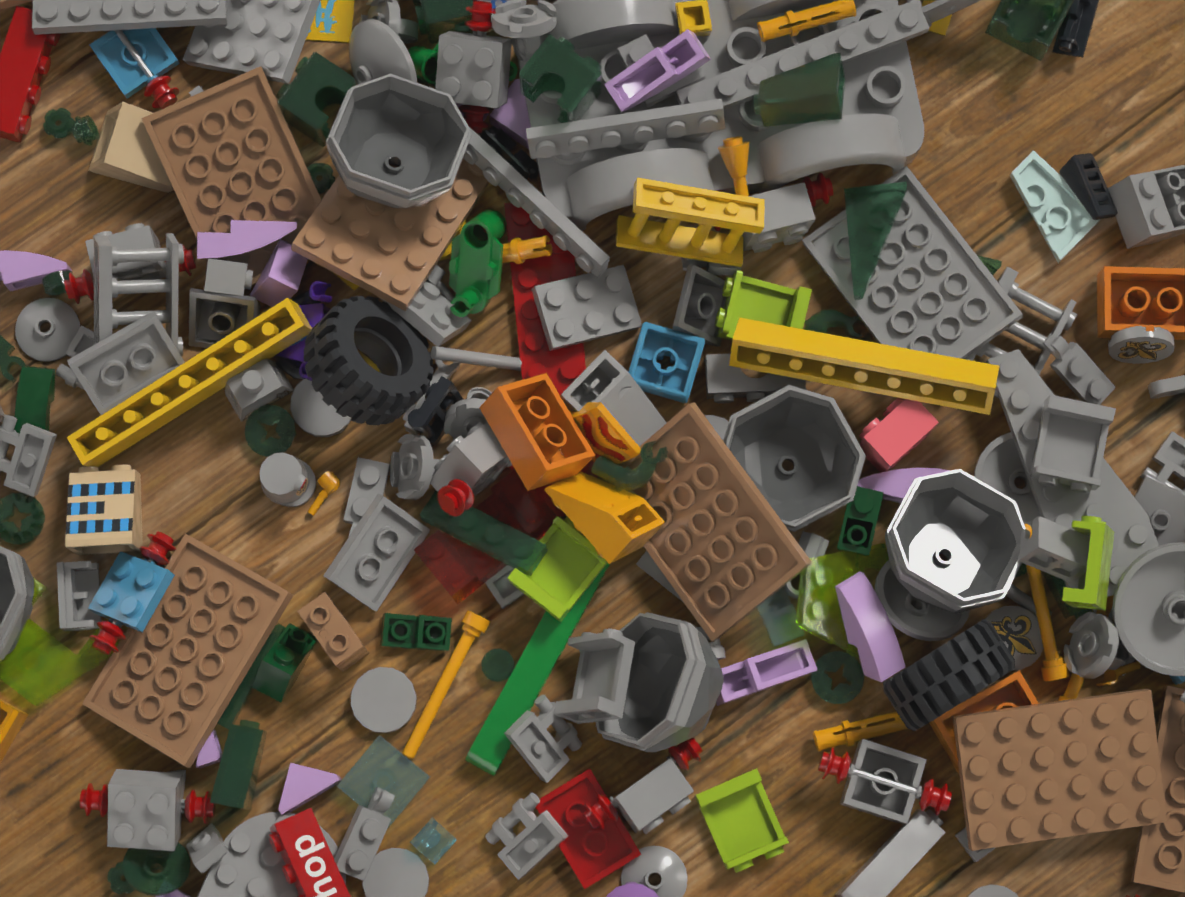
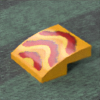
[569,402,643,467]

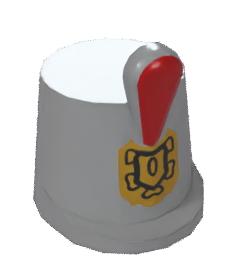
[260,452,316,507]

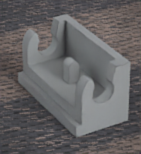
[1018,516,1090,582]
[57,561,101,631]

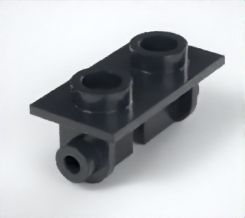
[1052,0,1099,58]
[481,126,538,180]

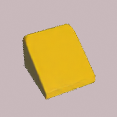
[675,0,712,36]

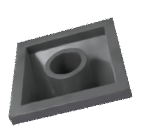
[672,264,726,347]
[189,288,261,348]

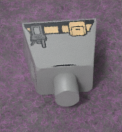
[225,358,294,422]

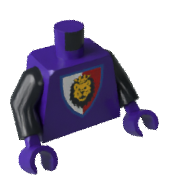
[273,281,332,381]

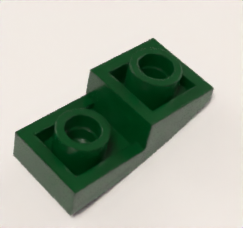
[14,366,55,433]
[380,613,452,651]

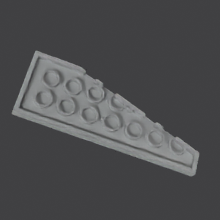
[986,349,1159,608]

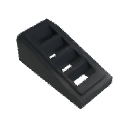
[1059,153,1118,220]

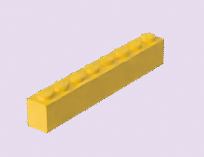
[67,298,312,467]
[729,317,999,415]

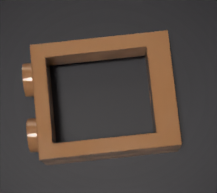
[297,592,369,672]

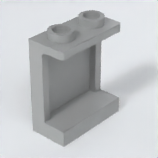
[1030,395,1116,494]
[554,629,635,724]

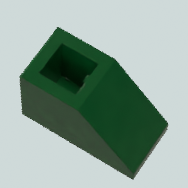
[837,486,884,556]
[252,623,317,703]

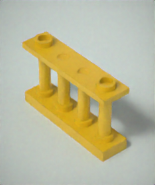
[616,177,765,267]

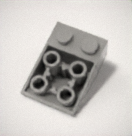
[1108,165,1185,249]
[560,350,667,465]

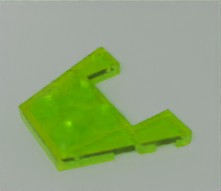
[796,542,889,658]
[0,577,119,706]

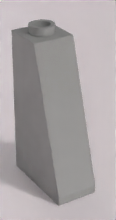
[834,809,946,897]

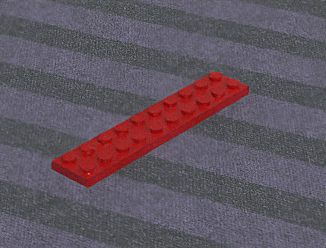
[504,202,598,521]

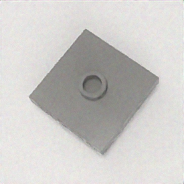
[1134,475,1185,546]

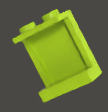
[715,270,812,341]
[507,516,608,622]
[1062,516,1115,611]
[695,768,789,873]

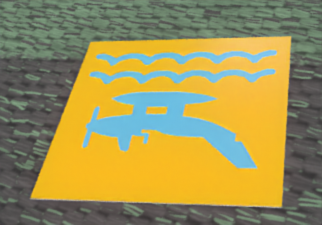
[306,0,355,42]

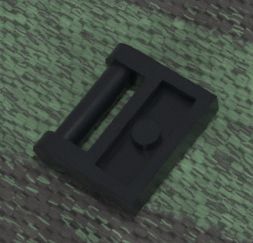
[408,376,464,447]

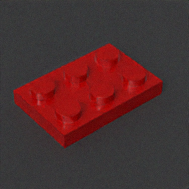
[536,768,642,889]

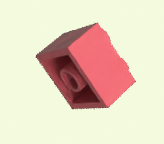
[859,398,939,473]

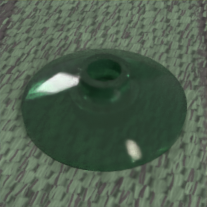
[123,842,190,896]

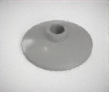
[15,298,80,362]
[621,846,688,897]

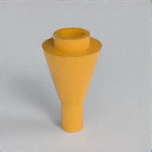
[717,136,750,196]

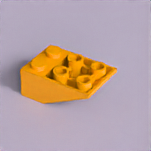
[545,472,665,564]

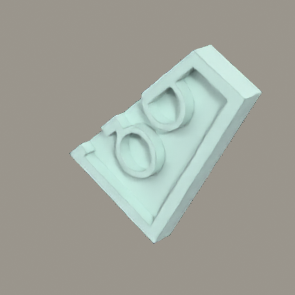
[1010,150,1101,263]

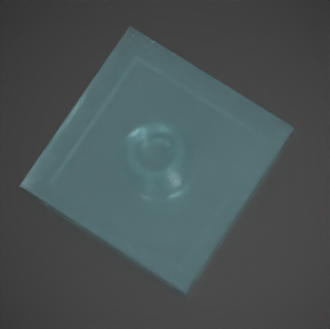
[337,735,431,829]

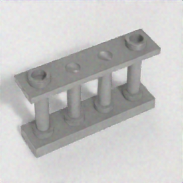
[94,233,184,356]
[965,267,1077,398]

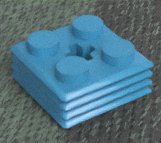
[628,322,705,403]

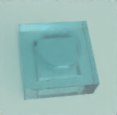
[410,817,457,865]

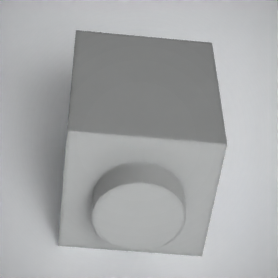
[204,258,253,296]

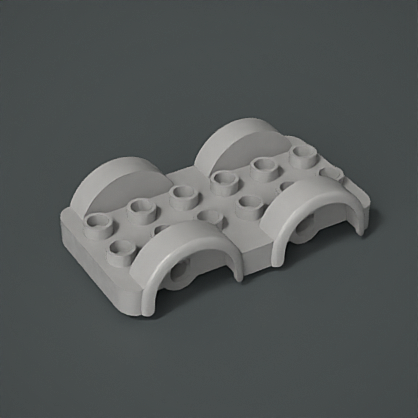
[517,0,925,231]

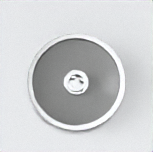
[1112,542,1185,676]

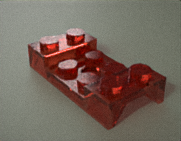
[414,469,556,605]

